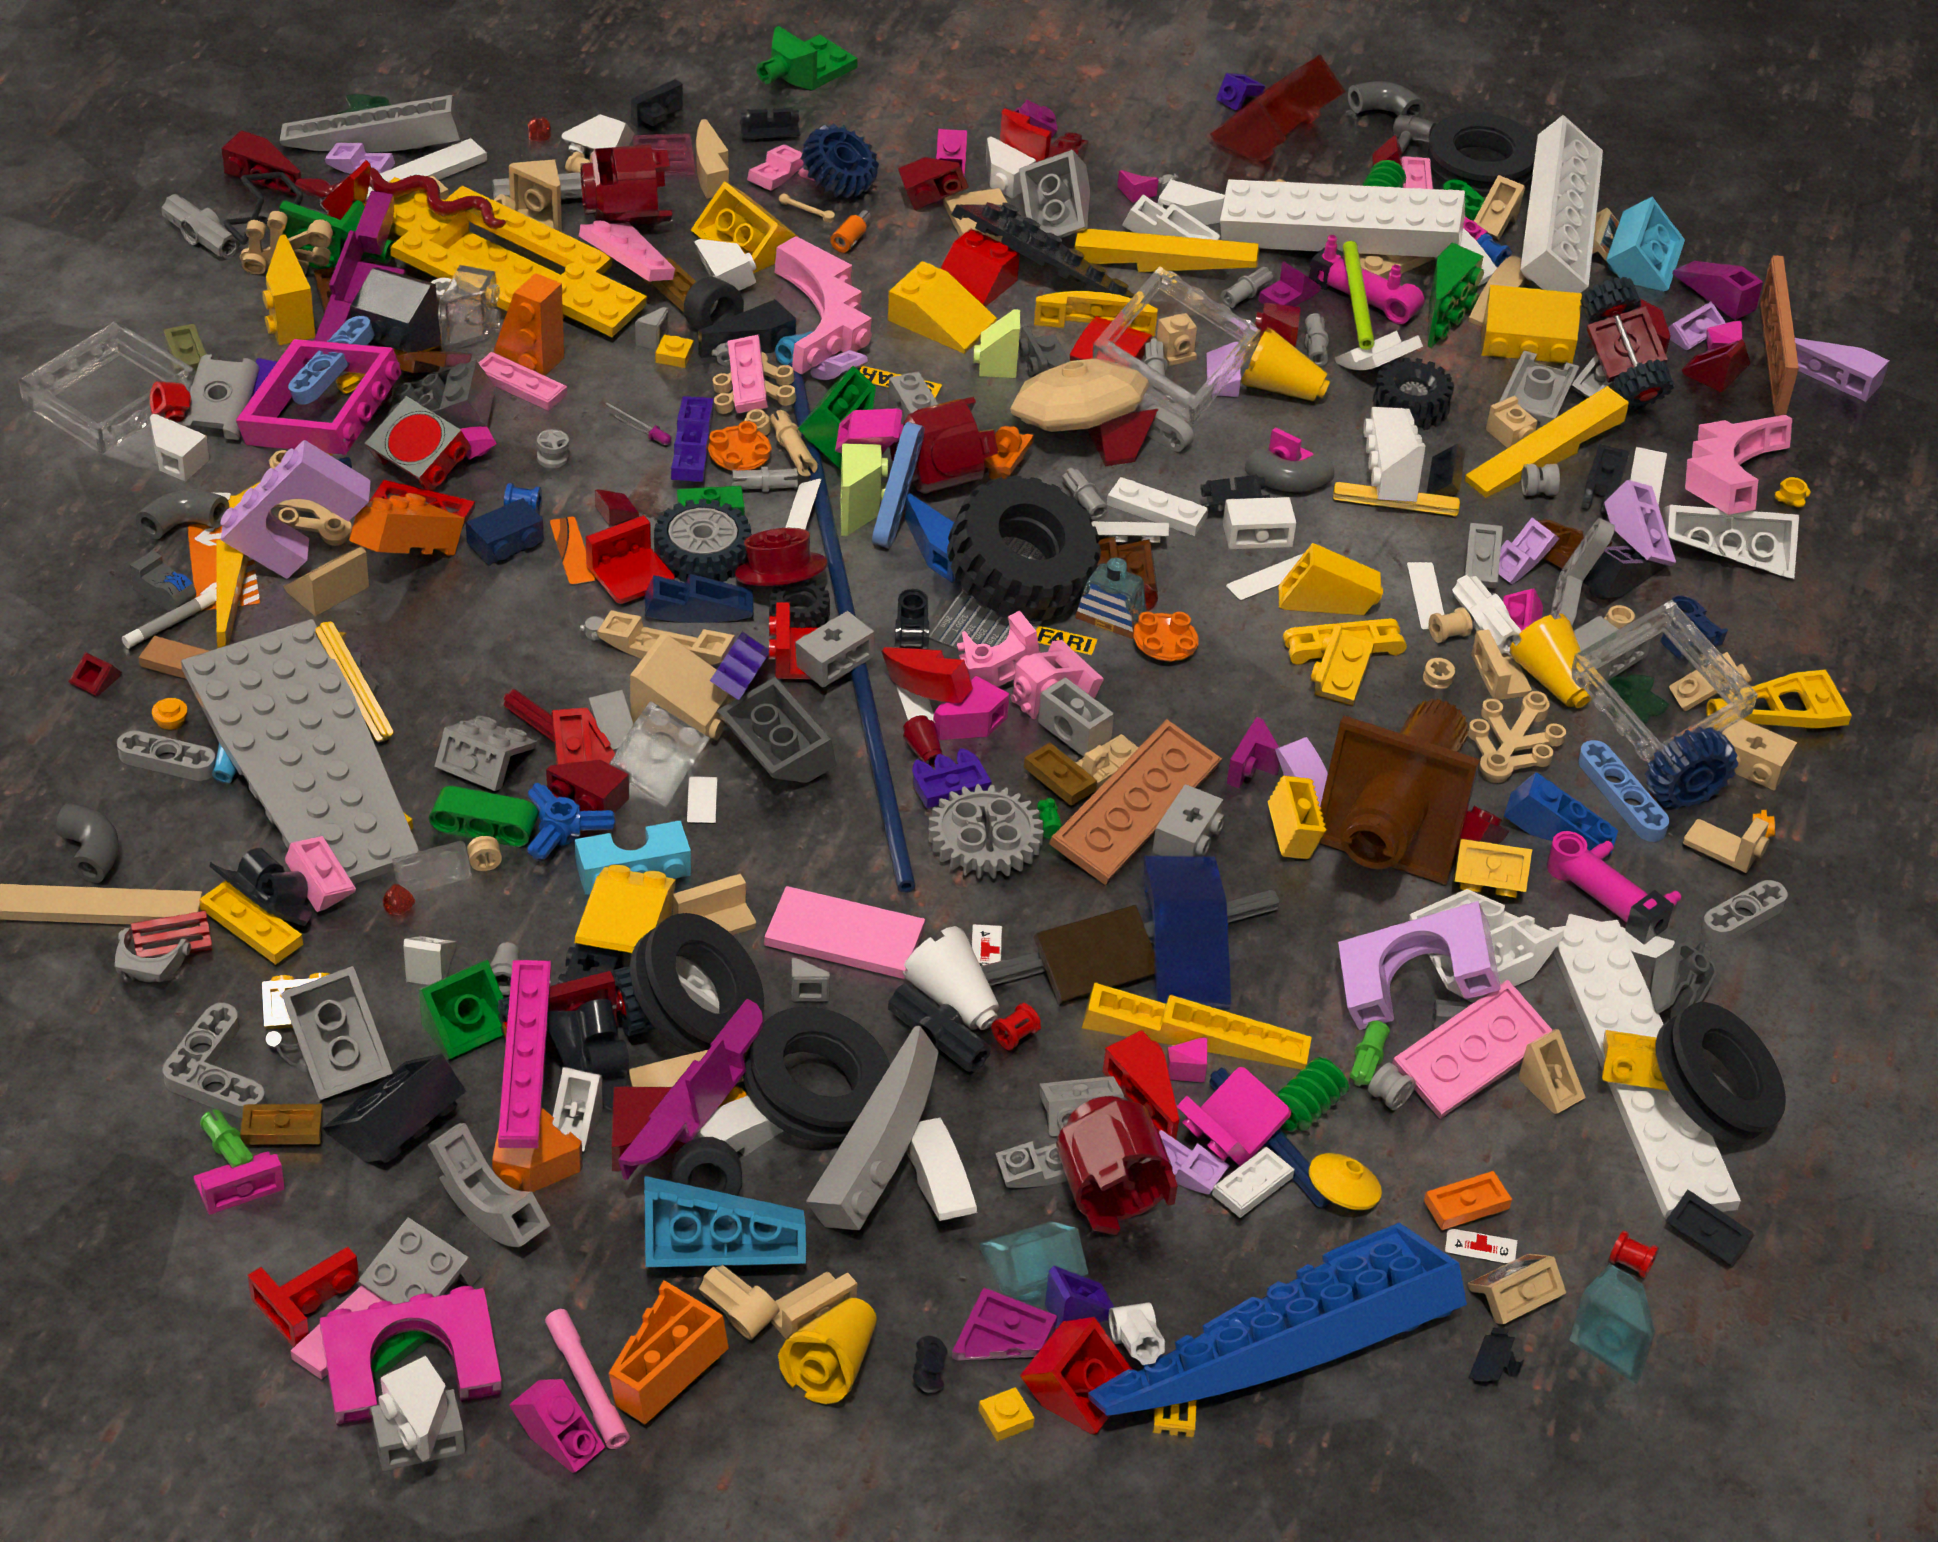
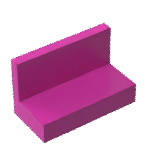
[193,1151,285,1215]

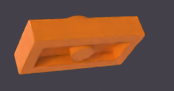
[1424,1171,1512,1230]

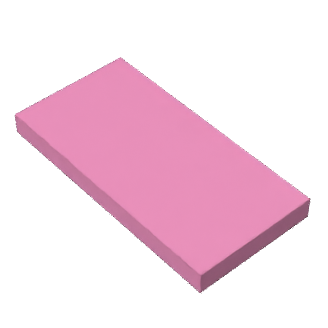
[764,886,925,979]
[1392,980,1552,1119]

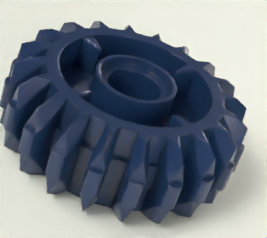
[801,123,879,199]
[1645,727,1739,809]

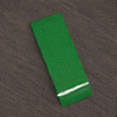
[429,786,539,847]

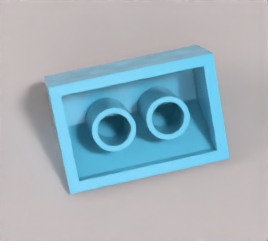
[1606,197,1685,292]

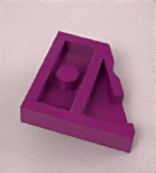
[952,1287,1057,1361]

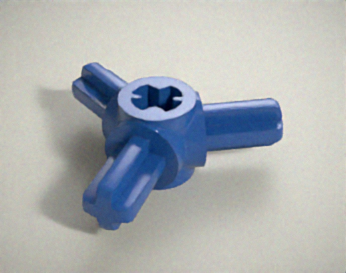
[527,783,615,861]

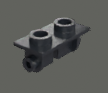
[740,107,800,140]
[1200,474,1270,512]

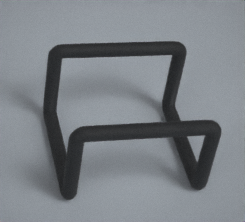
[223,172,303,245]

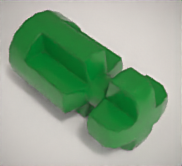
[1037,797,1062,839]

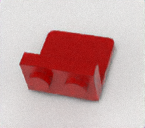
[586,515,675,604]
[769,602,843,679]

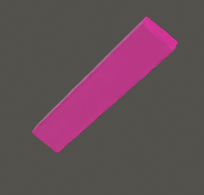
[498,960,551,1148]

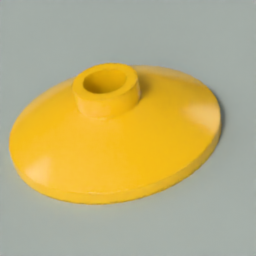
[1309,1153,1382,1210]

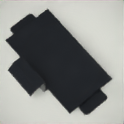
[1469,1327,1524,1381]

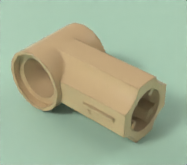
[699,1265,780,1340]

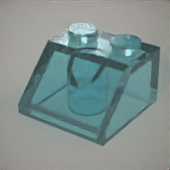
[979,1221,1088,1301]
[1569,1264,1655,1384]

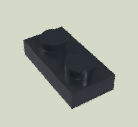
[1427,443,1465,497]
[1665,1189,1755,1267]

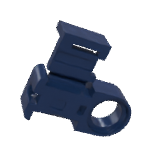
[1660,595,1728,659]

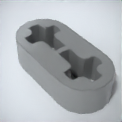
[1146,405,1194,452]

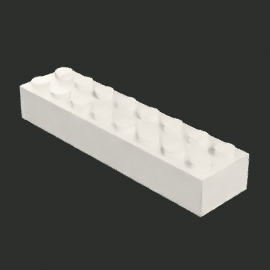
[1520,115,1603,293]
[1220,179,1465,257]

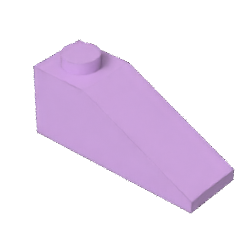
[1795,338,1889,402]
[1604,480,1676,566]

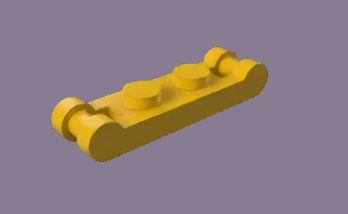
[1283,618,1407,665]

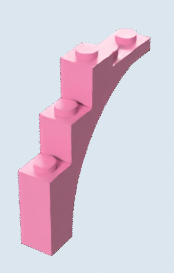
[774,236,872,375]
[1685,415,1792,515]

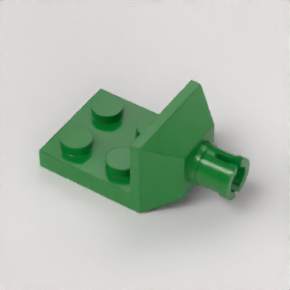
[756,26,858,91]
[279,200,394,269]

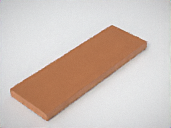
[1759,255,1799,416]
[1049,719,1222,885]

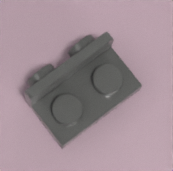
[1018,326,1070,376]

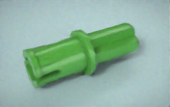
[1350,1021,1390,1086]
[200,1109,254,1168]

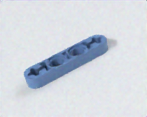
[288,316,374,405]
[872,422,925,549]
[1578,740,1669,842]

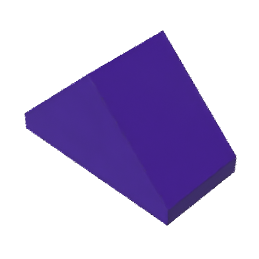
[1045,1266,1114,1328]

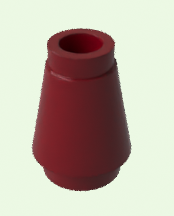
[903,715,943,767]

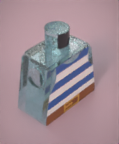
[1075,558,1146,639]

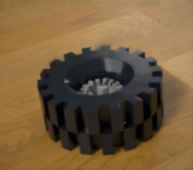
[1373,358,1454,430]

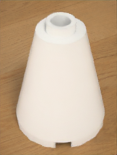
[902,926,1000,1030]

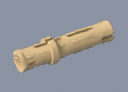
[770,410,818,477]

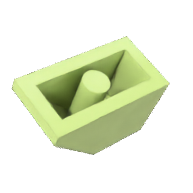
[973,309,1020,378]

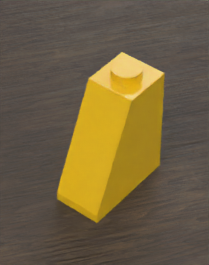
[1278,543,1383,615]

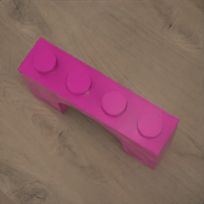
[319,1286,502,1425]

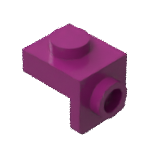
[1014,99,1058,138]

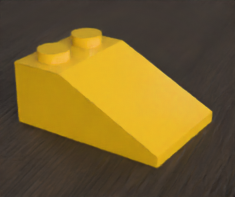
[262,234,315,345]
[887,261,997,354]
[574,865,676,953]

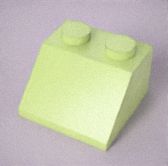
[840,444,888,536]

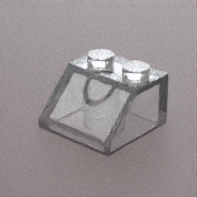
[439,265,501,351]
[609,701,710,806]

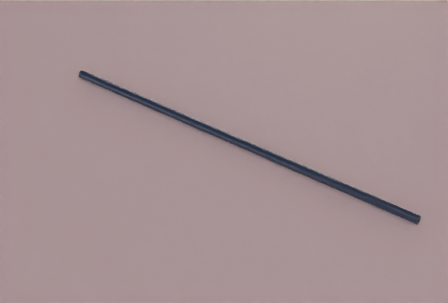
[788,362,915,893]

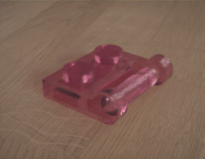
[632,134,695,175]

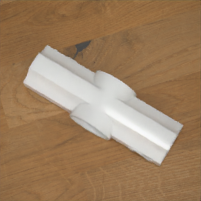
[1452,575,1522,655]

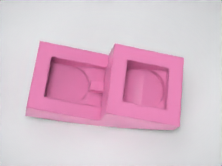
[747,145,804,191]

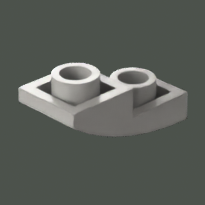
[589,690,639,754]
[995,1141,1068,1188]

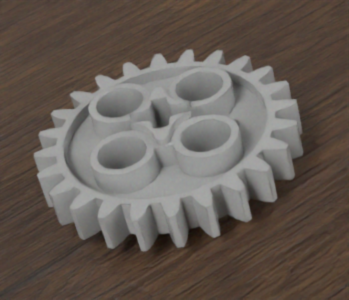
[928,784,1044,878]

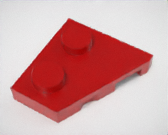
[551,707,627,773]

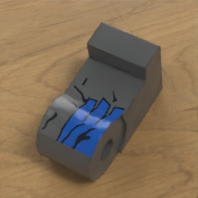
[130,550,196,612]

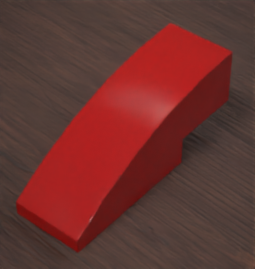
[321,160,371,220]
[882,647,973,704]

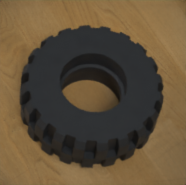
[947,476,1101,621]

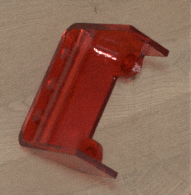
[1209,54,1346,162]

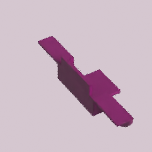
[314,191,406,342]
[618,999,763,1180]

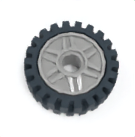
[654,499,752,583]

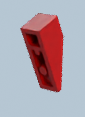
[1103,1030,1179,1139]

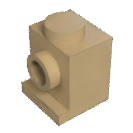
[1157,313,1197,366]
[1486,396,1538,448]

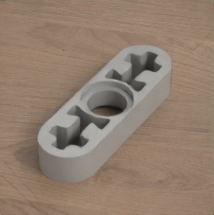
[117,731,216,781]
[1701,880,1788,944]

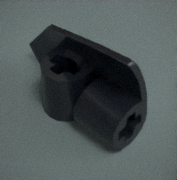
[209,848,313,926]
[547,999,629,1111]

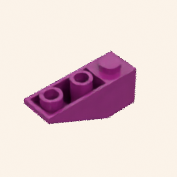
[1672,261,1763,320]

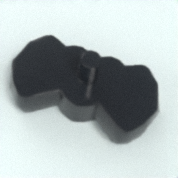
[912,1336,948,1393]

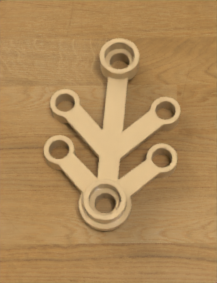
[240,211,333,275]
[712,352,796,436]
[269,450,352,546]
[1468,691,1566,783]

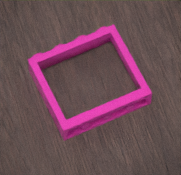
[236,339,402,455]

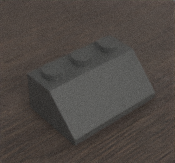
[717,677,837,783]

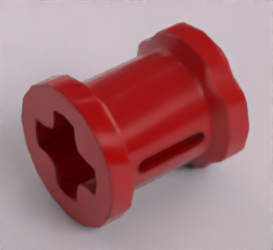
[991,1003,1041,1050]
[1608,1230,1659,1279]

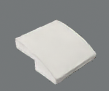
[1335,331,1423,370]

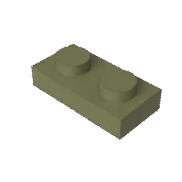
[163,324,206,377]

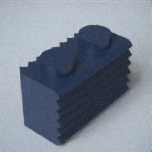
[465,498,544,565]

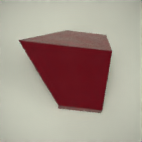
[1681,339,1751,392]
[1087,409,1158,466]

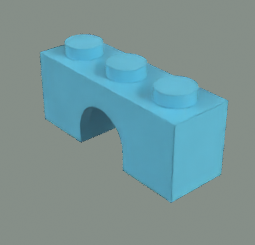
[575,820,691,895]

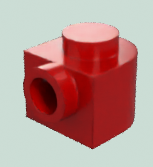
[150,381,191,423]

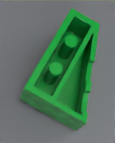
[798,366,876,469]

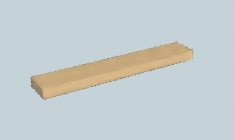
[0,884,203,927]

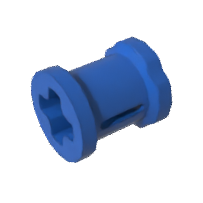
[1477,233,1512,268]
[504,483,542,514]

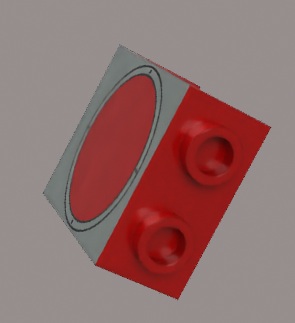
[365,396,471,491]

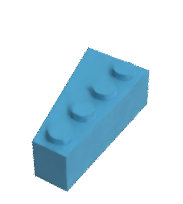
[644,1176,806,1267]

